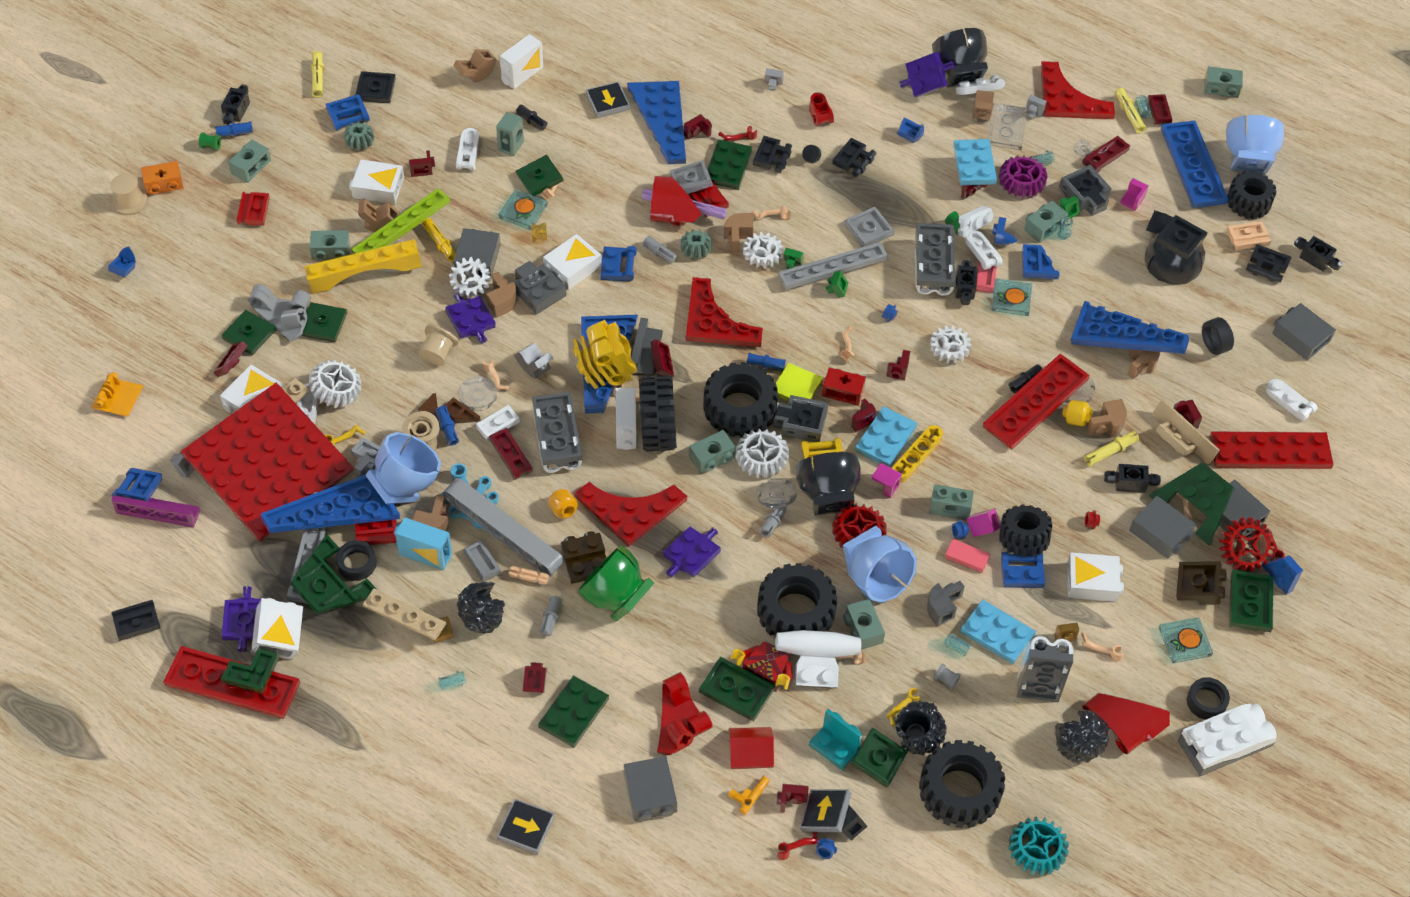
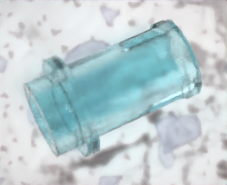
[1135,95,1152,118]
[1031,150,1055,165]
[1057,217,1073,240]
[943,633,971,657]
[438,670,467,691]

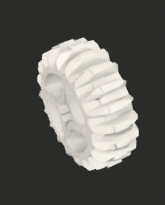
[308,359,362,408]
[736,429,789,479]

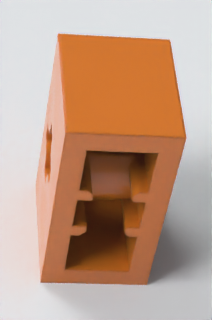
[141,161,184,195]

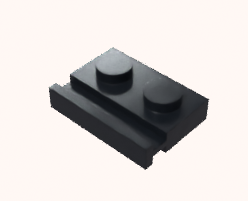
[111,599,161,641]

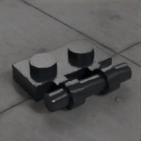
[753,136,792,173]
[832,138,877,177]
[1246,244,1292,283]

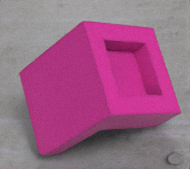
[1120,178,1149,211]
[872,463,902,498]
[966,508,1001,537]

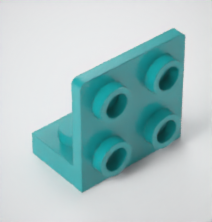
[809,709,862,771]

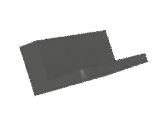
[631,317,663,376]

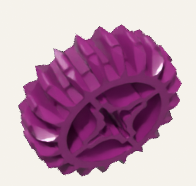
[999,155,1048,199]

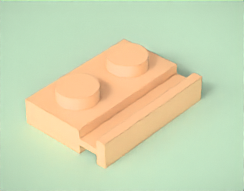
[1226,221,1271,251]

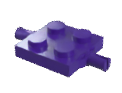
[899,52,954,97]
[445,292,496,344]
[663,526,721,578]
[222,586,261,652]

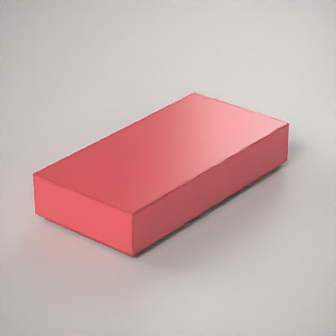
[976,261,997,293]
[945,539,990,573]

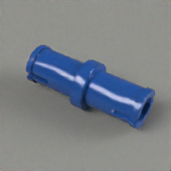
[215,121,253,137]
[747,353,786,371]
[435,406,459,446]

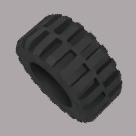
[703,362,778,438]
[639,375,677,452]
[757,563,837,637]
[919,740,1005,828]

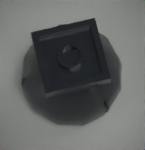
[932,28,988,88]
[1144,215,1208,285]
[796,452,861,516]

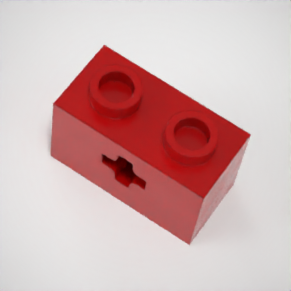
[822,367,866,406]

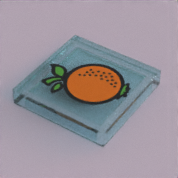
[498,189,548,230]
[991,278,1032,316]
[1159,617,1213,664]

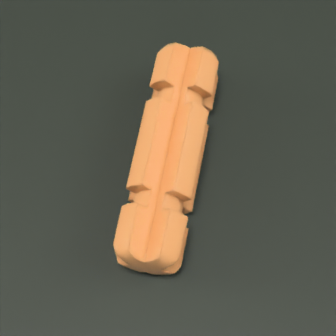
[509,566,549,585]

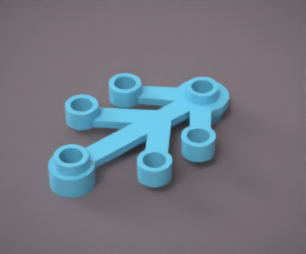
[442,463,499,529]

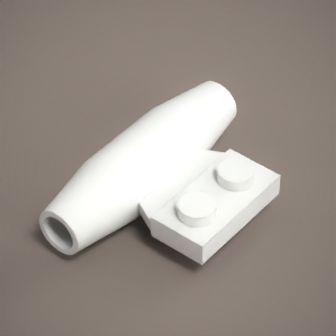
[775,630,861,688]

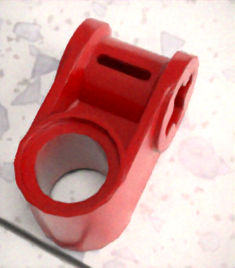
[809,92,834,127]

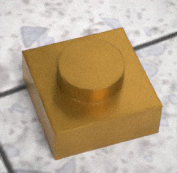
[433,616,454,643]
[1054,622,1080,642]

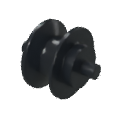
[802,145,822,163]

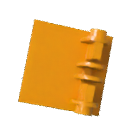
[91,372,144,417]

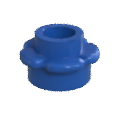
[882,304,898,322]
[952,520,969,540]
[816,838,837,859]

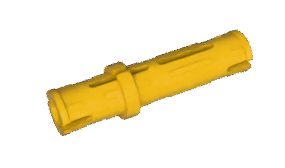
[421,217,456,262]

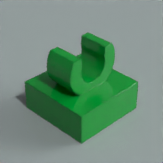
[1059,196,1080,221]
[783,247,804,269]
[825,271,849,298]

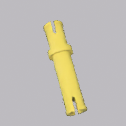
[310,51,324,98]
[1114,88,1146,133]
[1084,430,1139,467]

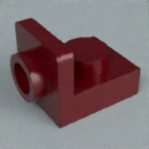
[684,114,712,139]
[409,150,435,177]
[886,350,911,380]
[851,398,876,432]
[1174,399,1202,429]
[523,662,548,693]
[776,784,809,813]

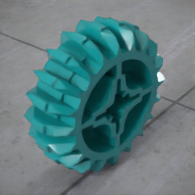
[1008,816,1069,876]

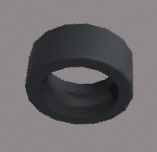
[1202,317,1234,355]
[336,540,376,581]
[1186,677,1230,720]

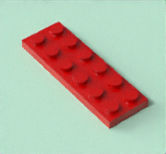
[983,353,1090,450]
[1209,431,1334,469]
[163,646,301,719]

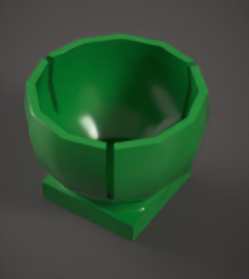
[577,545,654,621]

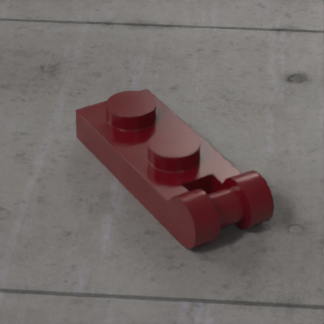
[1082,136,1130,173]
[489,428,533,480]

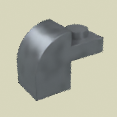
[514,342,553,378]
[927,581,965,627]

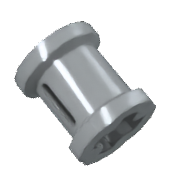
[933,663,961,690]

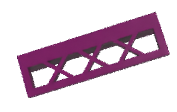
[111,495,200,528]

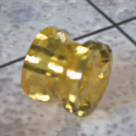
[531,222,547,242]

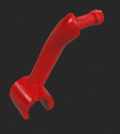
[718,126,757,141]
[1265,528,1285,561]
[777,832,819,860]

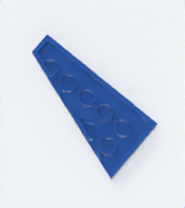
[627,81,686,164]
[1071,301,1189,354]
[581,314,638,414]
[261,475,400,533]

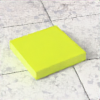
[776,363,823,401]

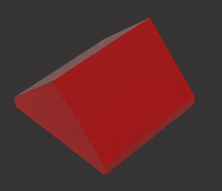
[728,727,774,769]

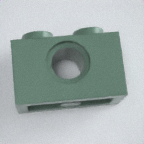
[1204,66,1243,98]
[496,112,524,156]
[228,139,271,183]
[1024,201,1068,243]
[310,230,350,260]
[689,430,735,474]
[929,484,974,520]
[843,599,885,650]

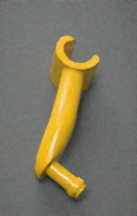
[325,425,366,446]
[886,688,920,727]

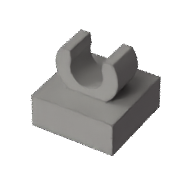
[765,68,784,90]
[1025,95,1047,119]
[169,449,194,477]

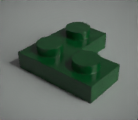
[221,648,279,694]

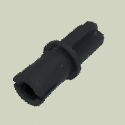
[516,104,548,130]
[1008,364,1043,393]

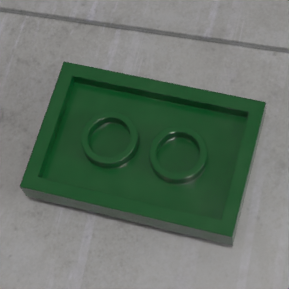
[707,139,752,190]
[1229,570,1274,633]
[699,656,775,722]
[538,675,609,748]

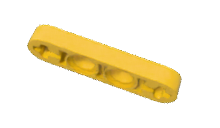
[892,425,943,483]

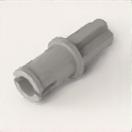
[643,236,677,263]
[759,503,787,538]
[540,596,562,636]

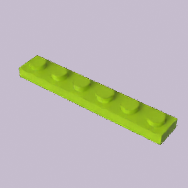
[352,188,450,254]

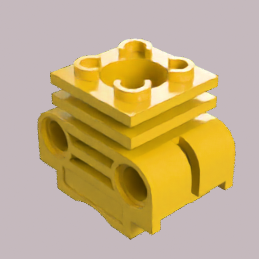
[572,320,637,389]

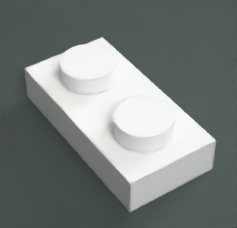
[476,405,520,441]

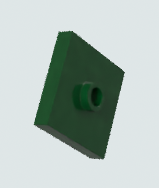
[515,154,564,197]
[301,302,347,342]
[221,310,276,355]
[850,727,908,788]

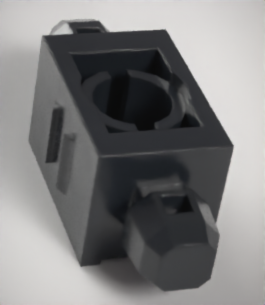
[221,84,250,125]
[1294,236,1343,272]
[955,260,977,305]
[1104,464,1161,493]

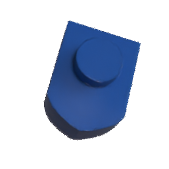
[896,117,924,143]
[992,217,1017,245]
[108,246,136,278]

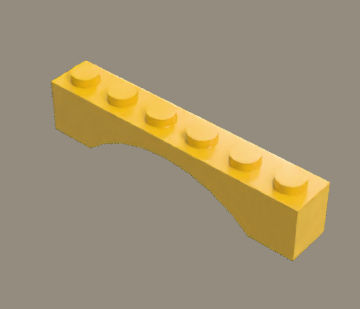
[305,239,422,294]

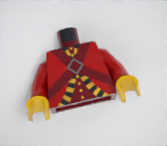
[730,641,793,692]

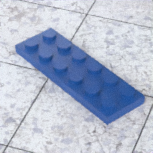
[1161,120,1229,208]

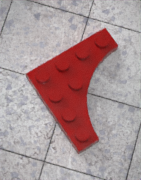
[1040,61,1115,119]
[686,277,763,347]
[574,482,688,547]

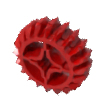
[832,503,887,548]
[1219,517,1275,572]

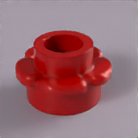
[1085,510,1100,530]

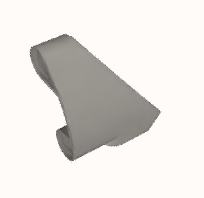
[248,284,311,342]

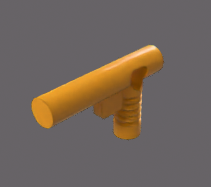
[728,776,770,815]

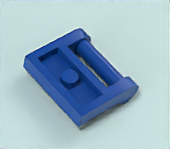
[325,94,370,131]
[600,246,637,282]
[112,468,162,502]
[1001,552,1045,588]

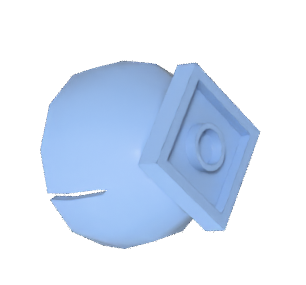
[1226,115,1284,174]
[366,432,441,504]
[843,526,917,603]

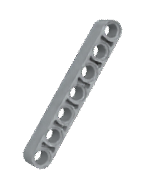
[443,478,564,577]

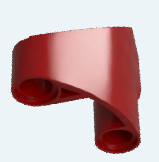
[650,176,702,226]
[657,672,713,756]
[1082,693,1170,755]

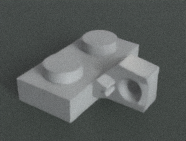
[351,437,380,477]

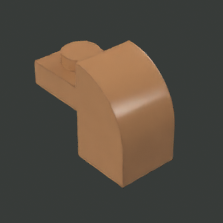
[454,49,497,82]
[973,90,994,120]
[358,198,400,232]
[724,213,753,253]
[487,272,517,318]
[1128,349,1160,379]
[1087,399,1127,438]
[413,495,450,531]

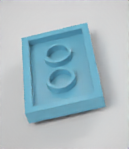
[953,139,997,185]
[855,406,918,467]
[960,599,1036,665]

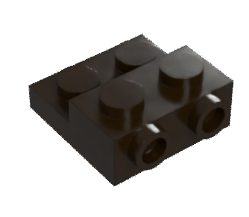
[561,531,607,584]
[1176,561,1227,605]

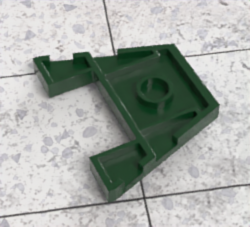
[1149,462,1235,546]
[290,534,376,614]

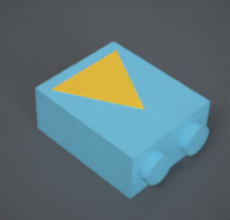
[394,517,452,570]

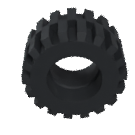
[1227,171,1277,219]
[999,504,1052,557]

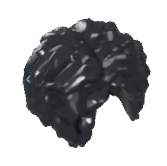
[456,582,505,634]
[895,700,947,756]
[1054,709,1110,763]

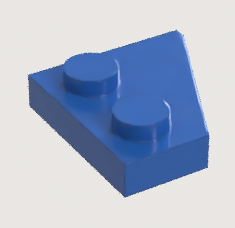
[1022,244,1060,279]
[1261,555,1303,595]

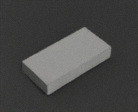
[464,540,501,582]

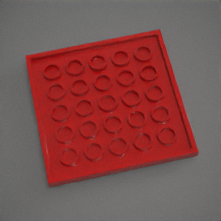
[181,382,354,542]

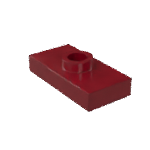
[1147,94,1173,125]
[650,339,674,377]
[213,341,247,377]

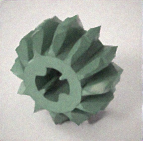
[343,121,374,151]
[681,229,712,260]

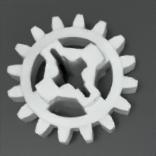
[743,232,783,269]
[449,257,491,298]
[930,325,972,363]

